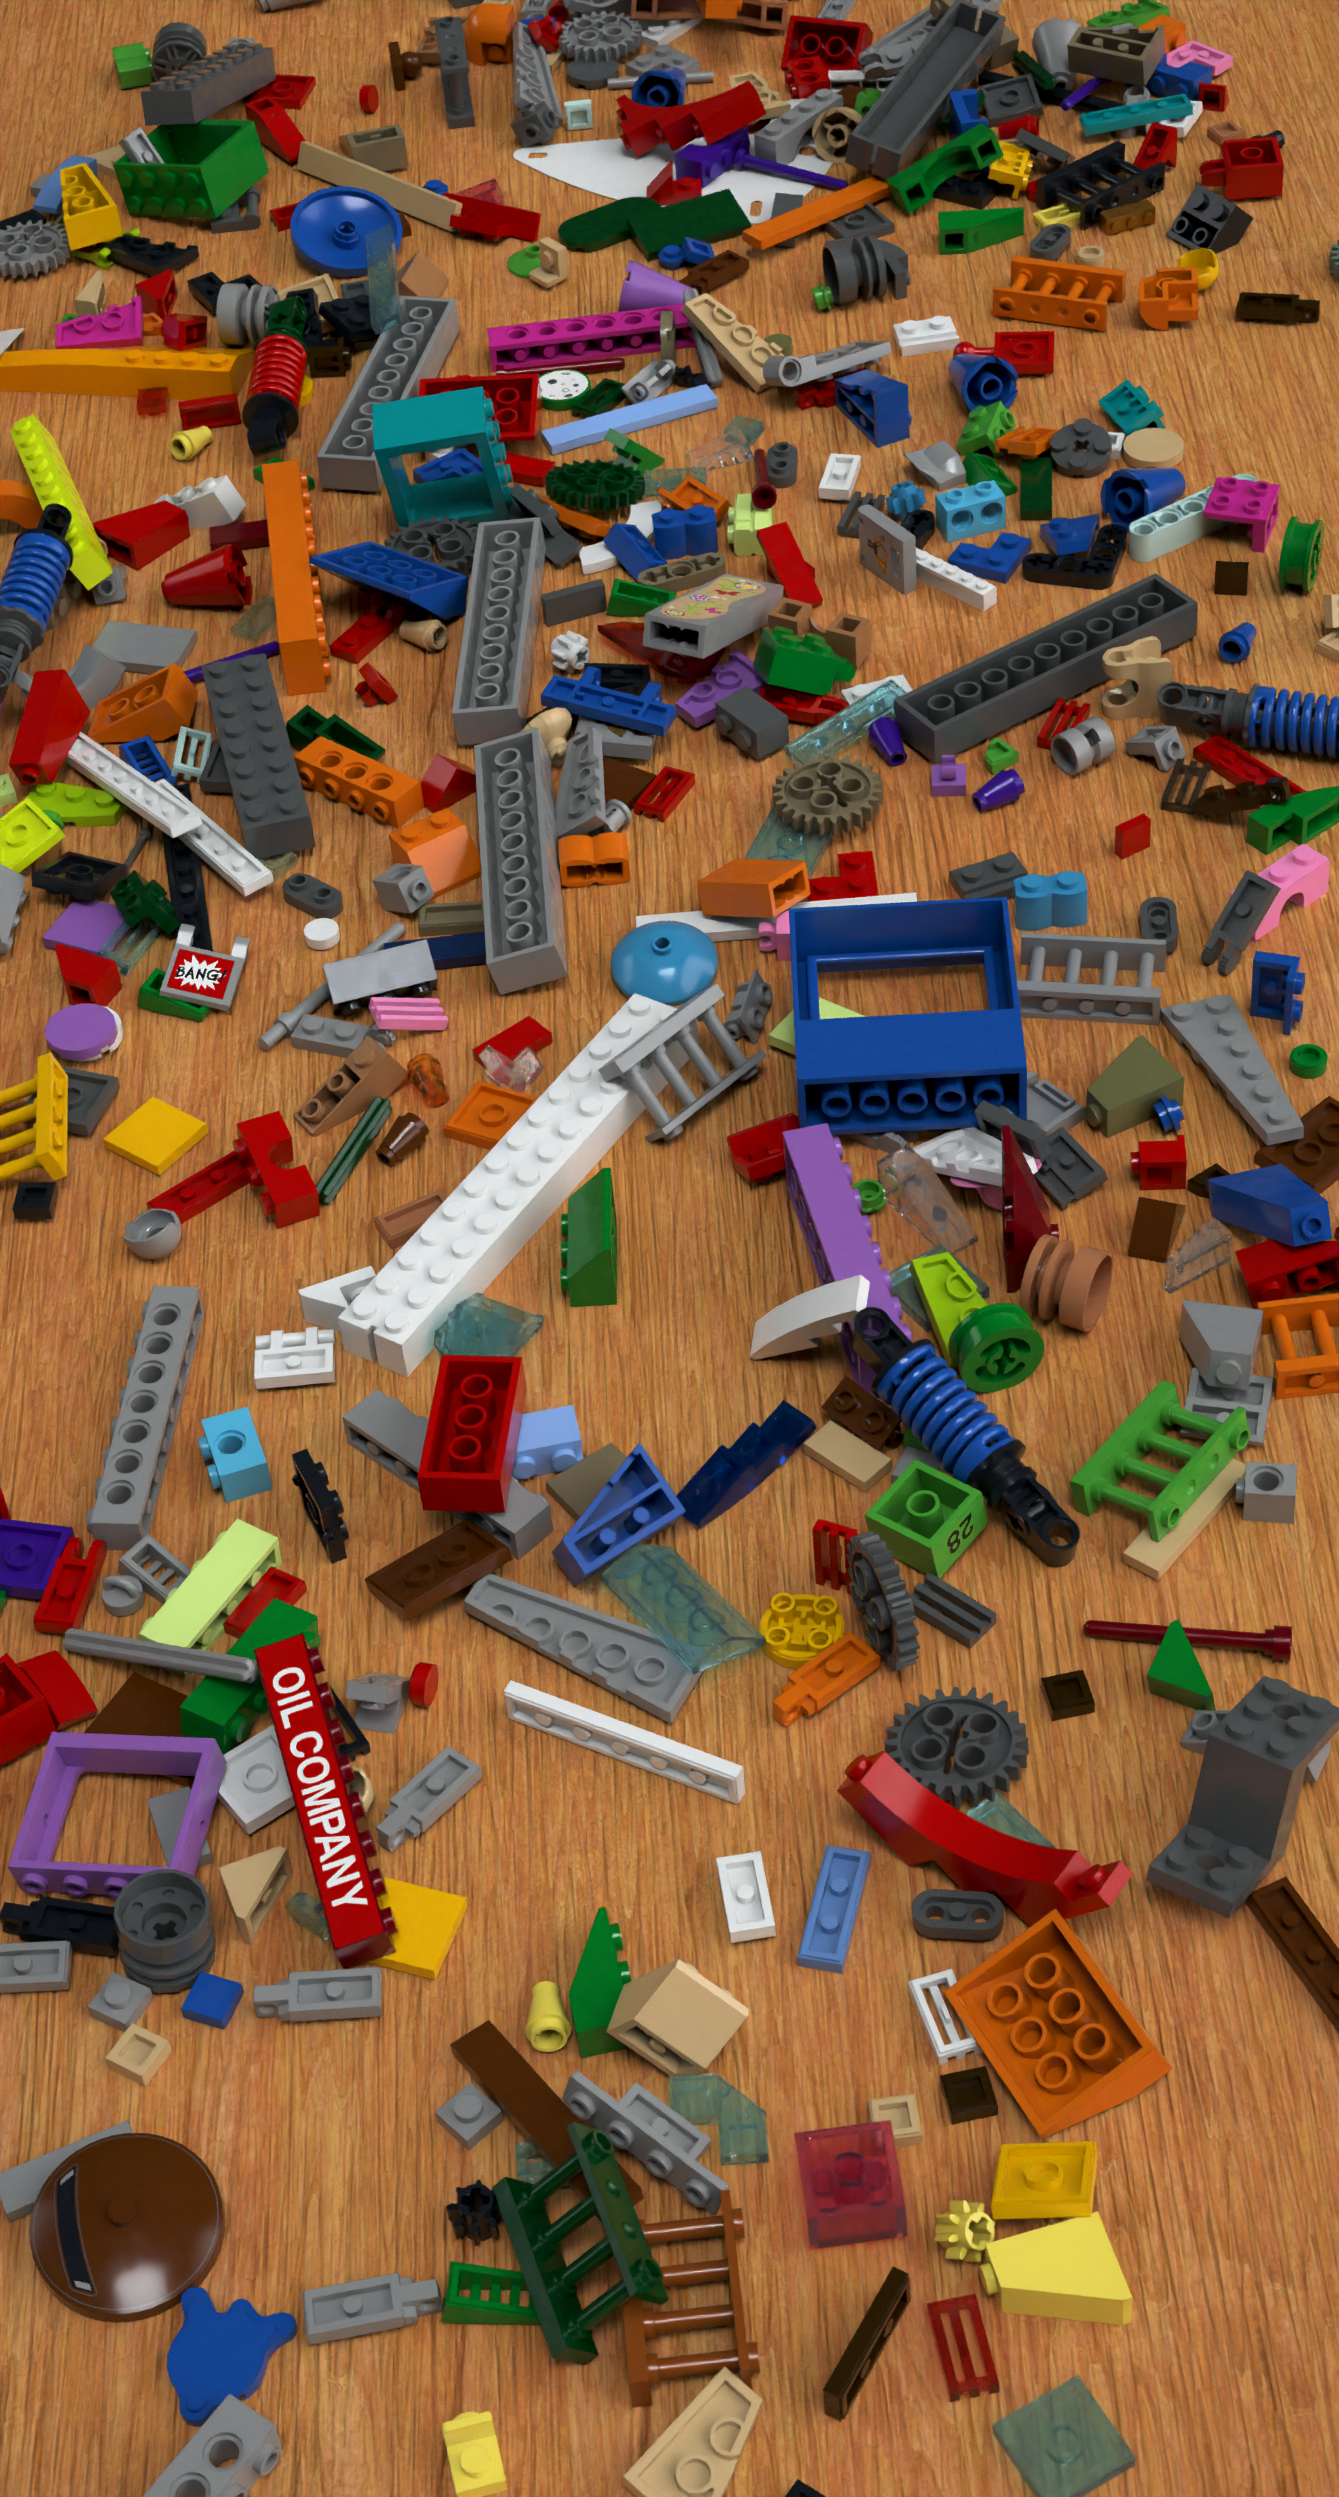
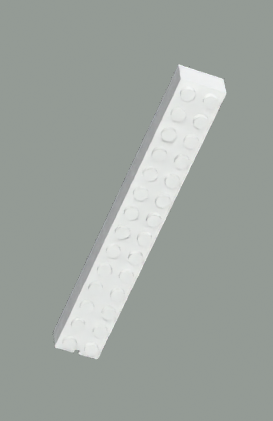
[338,993,699,1377]

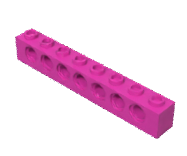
[487,300,718,372]

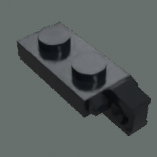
[0,1896,119,1957]

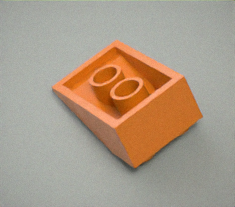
[88,662,198,743]

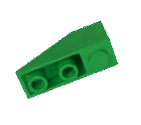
[938,207,1024,255]
[568,1907,631,2058]

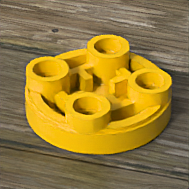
[759,1592,845,1669]

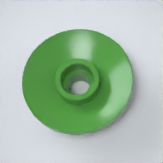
[507,245,541,279]

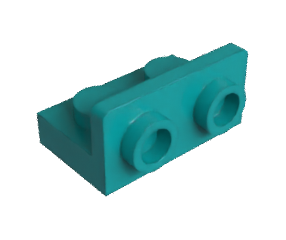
[1098,379,1165,436]

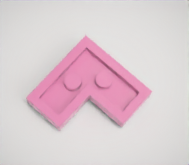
[1167,40,1233,76]

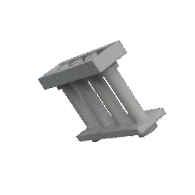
[1017,932,1167,1025]
[598,983,766,1143]

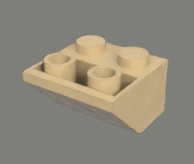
[606,1959,750,2081]

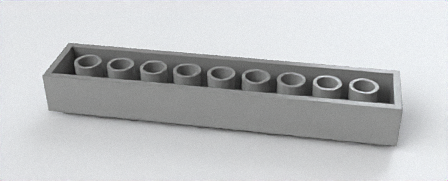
[317,296,460,493]
[452,517,546,745]
[474,727,568,995]

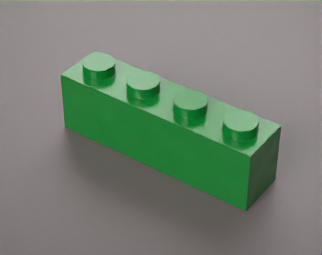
[179,1598,321,1755]

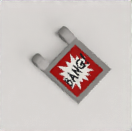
[159,923,250,1011]

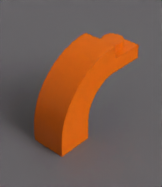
[0,479,43,529]

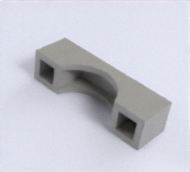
[754,89,843,165]

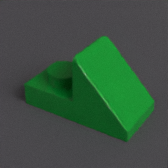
[604,428,665,475]

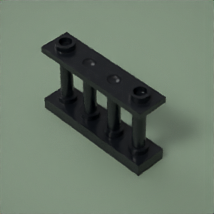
[1036,141,1165,229]

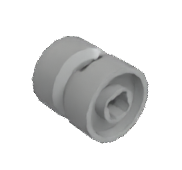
[1051,716,1115,776]

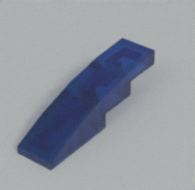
[676,1400,817,1529]

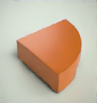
[143,312,163,336]

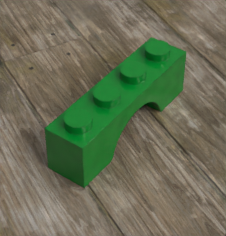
[886,123,1004,213]

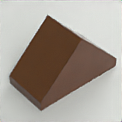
[1128,1197,1186,1264]

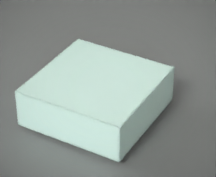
[564,99,593,131]

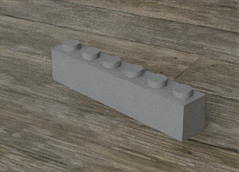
[342,1389,553,1561]

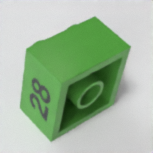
[865,1459,989,1578]

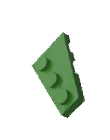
[1087,0,1170,27]

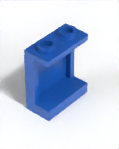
[949,88,989,174]

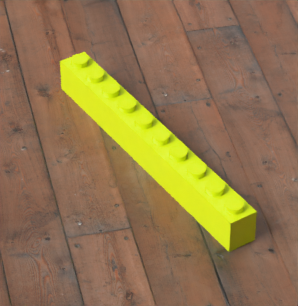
[10,414,113,591]

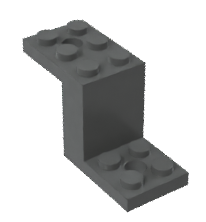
[1146,1676,1339,1918]

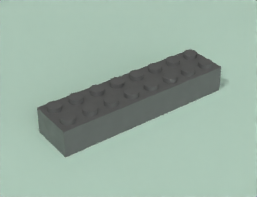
[141,43,276,125]
[201,653,315,859]

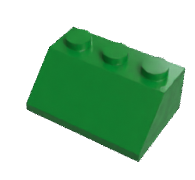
[560,1168,617,1307]

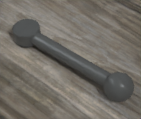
[124,828,152,876]

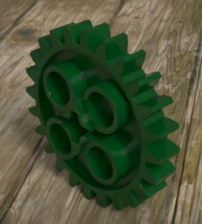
[545,459,645,512]

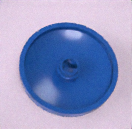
[290,186,402,277]

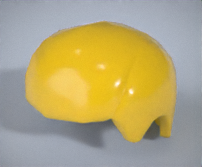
[1178,248,1219,292]

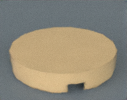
[1123,428,1185,469]

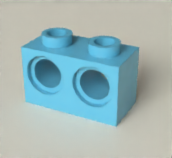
[935,480,1006,543]

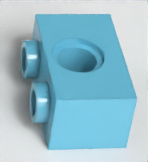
[198,1407,273,1503]

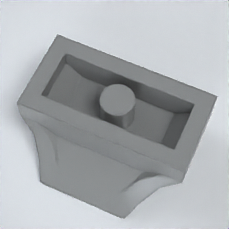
[903,440,966,492]

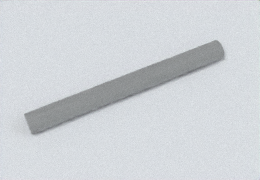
[608,71,714,90]

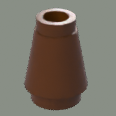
[375,1112,429,1167]

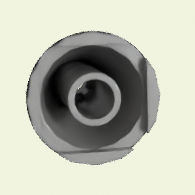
[1032,18,1081,90]

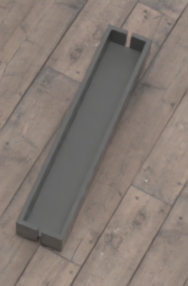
[845,0,1006,180]

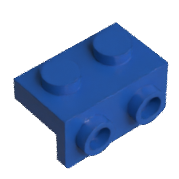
[1250,951,1305,1035]

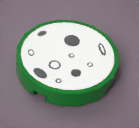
[539,369,592,411]

